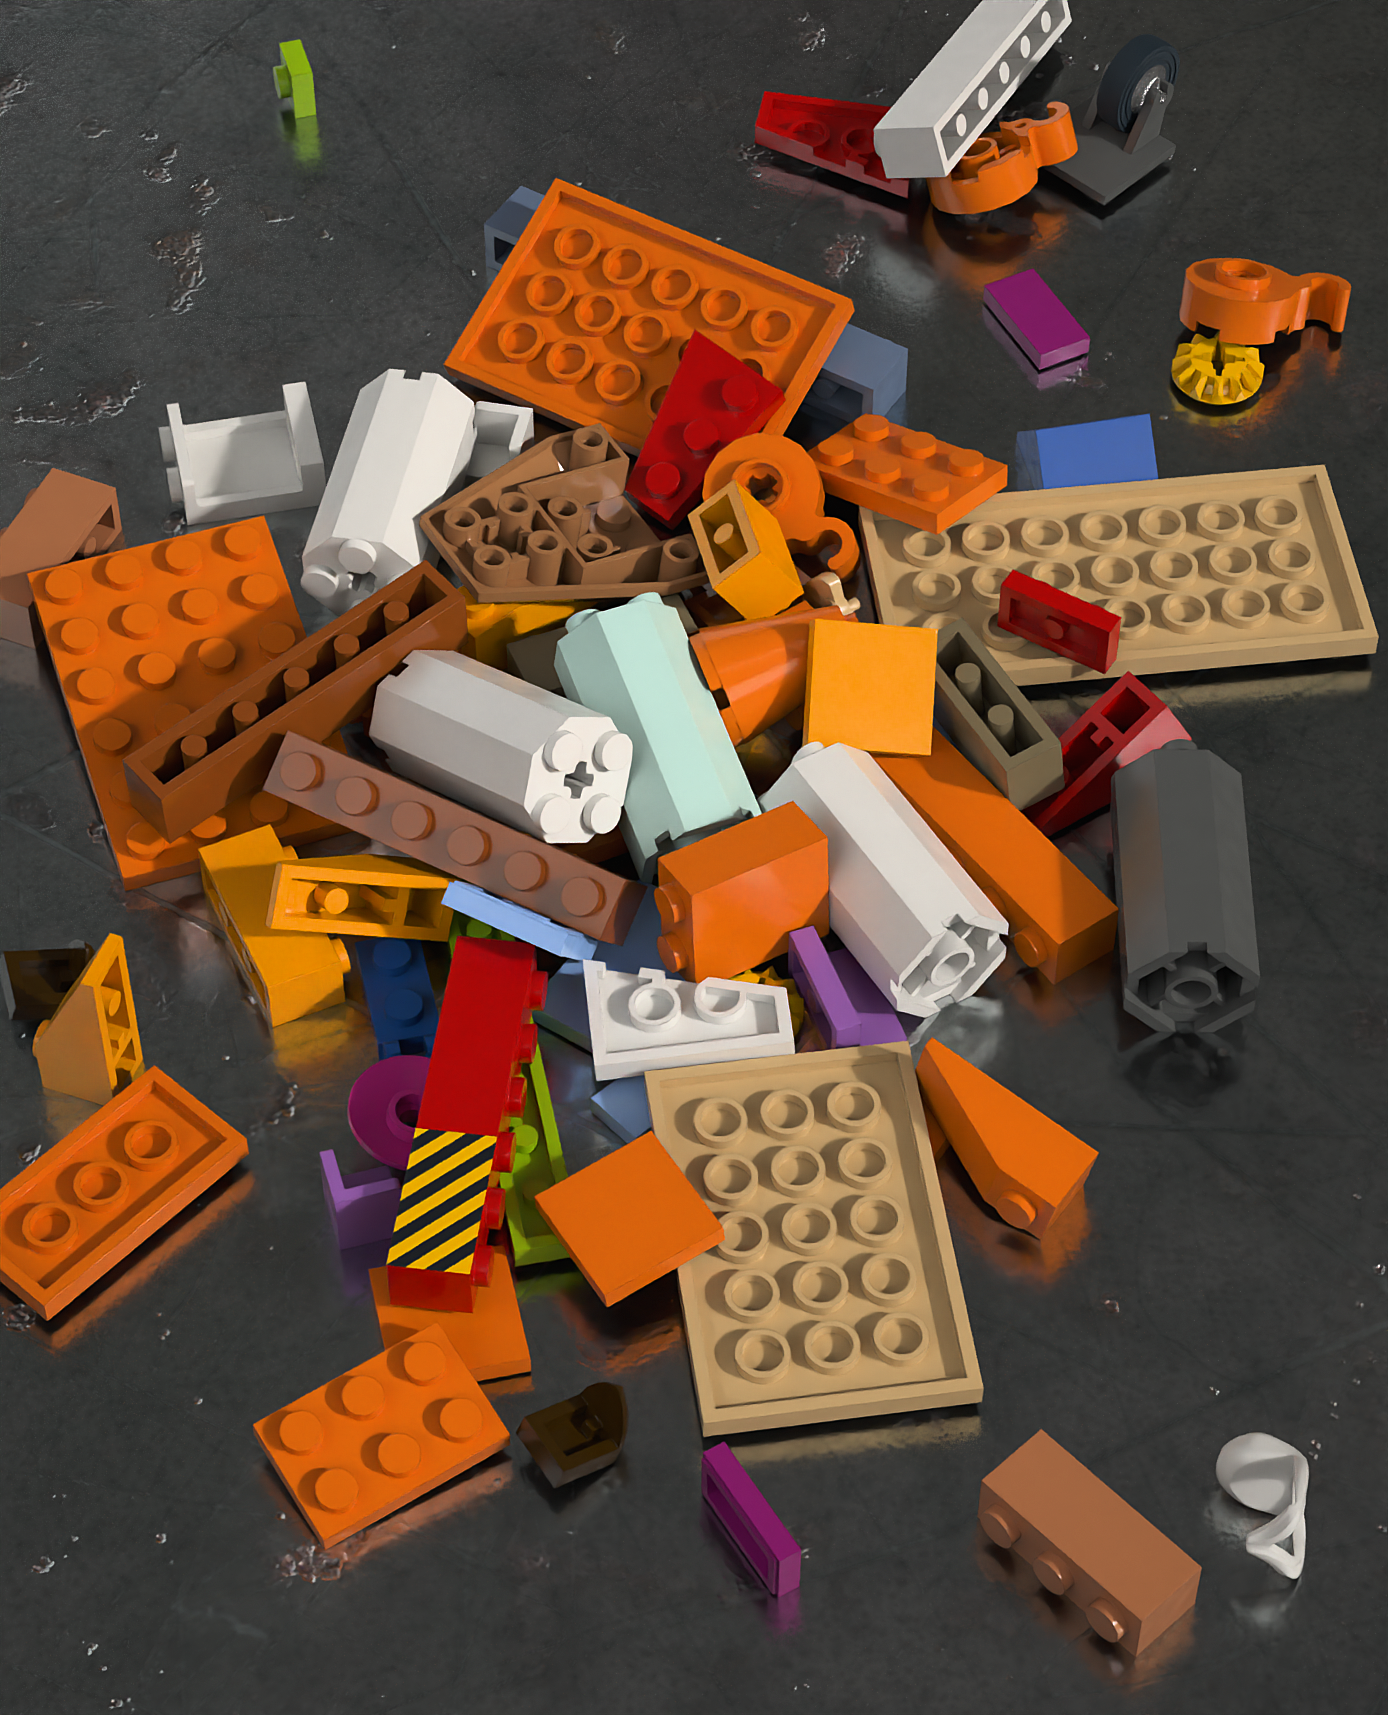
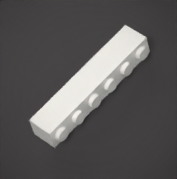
[873,0,1072,178]

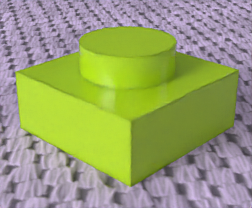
[273,39,316,119]

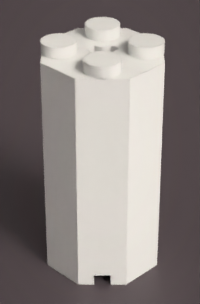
[300,369,478,616]
[369,650,633,843]
[756,741,1009,1018]

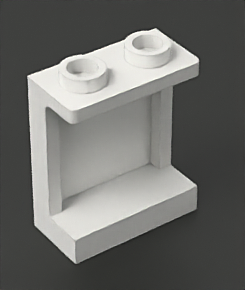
[158,382,326,525]

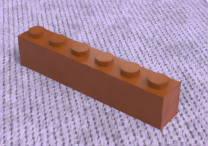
[122,560,469,844]
[262,730,648,946]

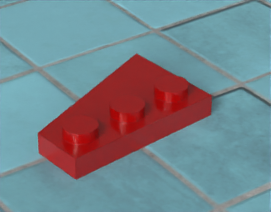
[755,91,912,199]
[624,329,786,531]

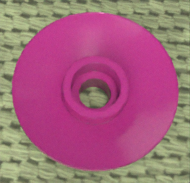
[347,1055,431,1171]

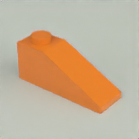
[915,1037,1099,1240]

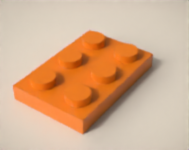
[807,413,1008,535]
[253,1321,510,1550]

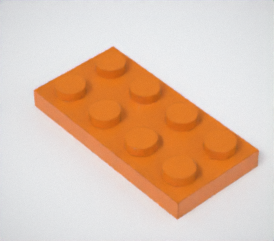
[0,1065,249,1321]

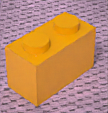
[687,479,804,620]

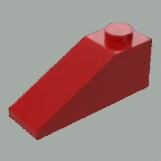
[1020,671,1192,837]

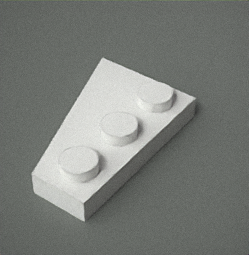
[582,959,795,1081]

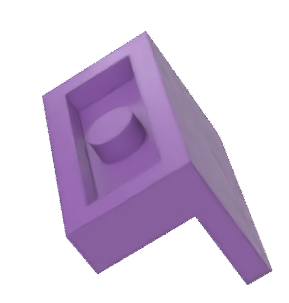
[788,925,907,1050]

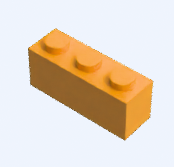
[198,824,351,1028]

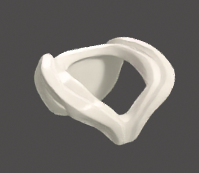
[1216,1432,1309,1579]

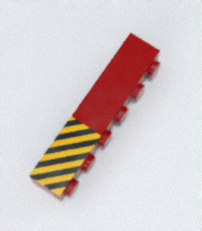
[386,935,548,1314]

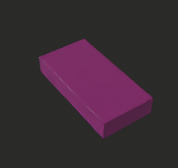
[983,268,1090,370]
[701,1442,801,1598]

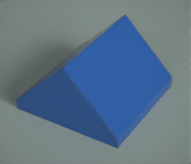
[1016,414,1158,490]

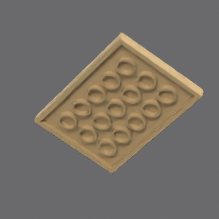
[644,1041,984,1437]

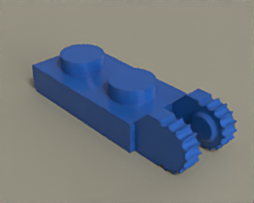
[355,937,439,1059]

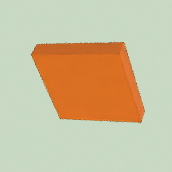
[534,1131,725,1308]
[368,1244,531,1382]

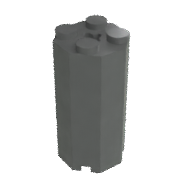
[1110,739,1260,1032]

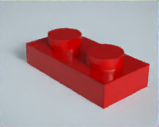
[997,570,1121,674]

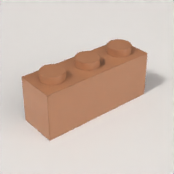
[0,468,122,649]
[977,1429,1202,1657]

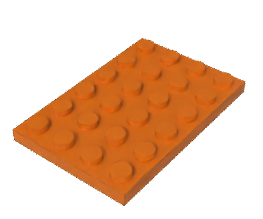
[443,178,855,457]
[27,515,354,891]

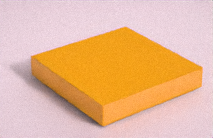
[802,619,938,757]

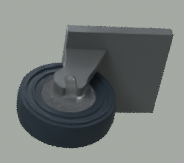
[1041,34,1180,205]

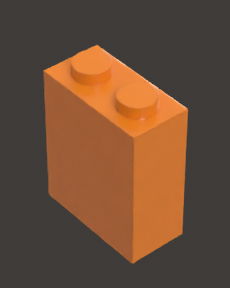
[654,801,829,983]

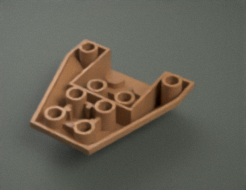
[419,423,710,603]

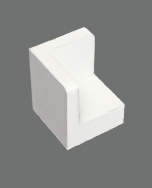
[464,401,534,488]

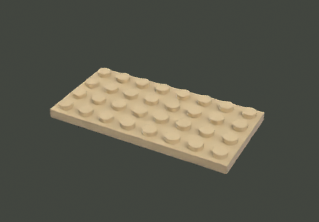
[858,465,1379,686]

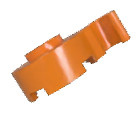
[925,101,1078,214]
[1179,258,1351,345]
[702,433,861,584]

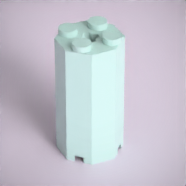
[554,592,762,884]

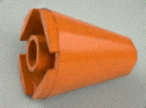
[687,605,859,748]

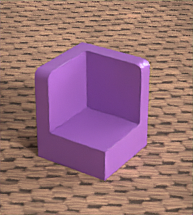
[319,1149,402,1250]

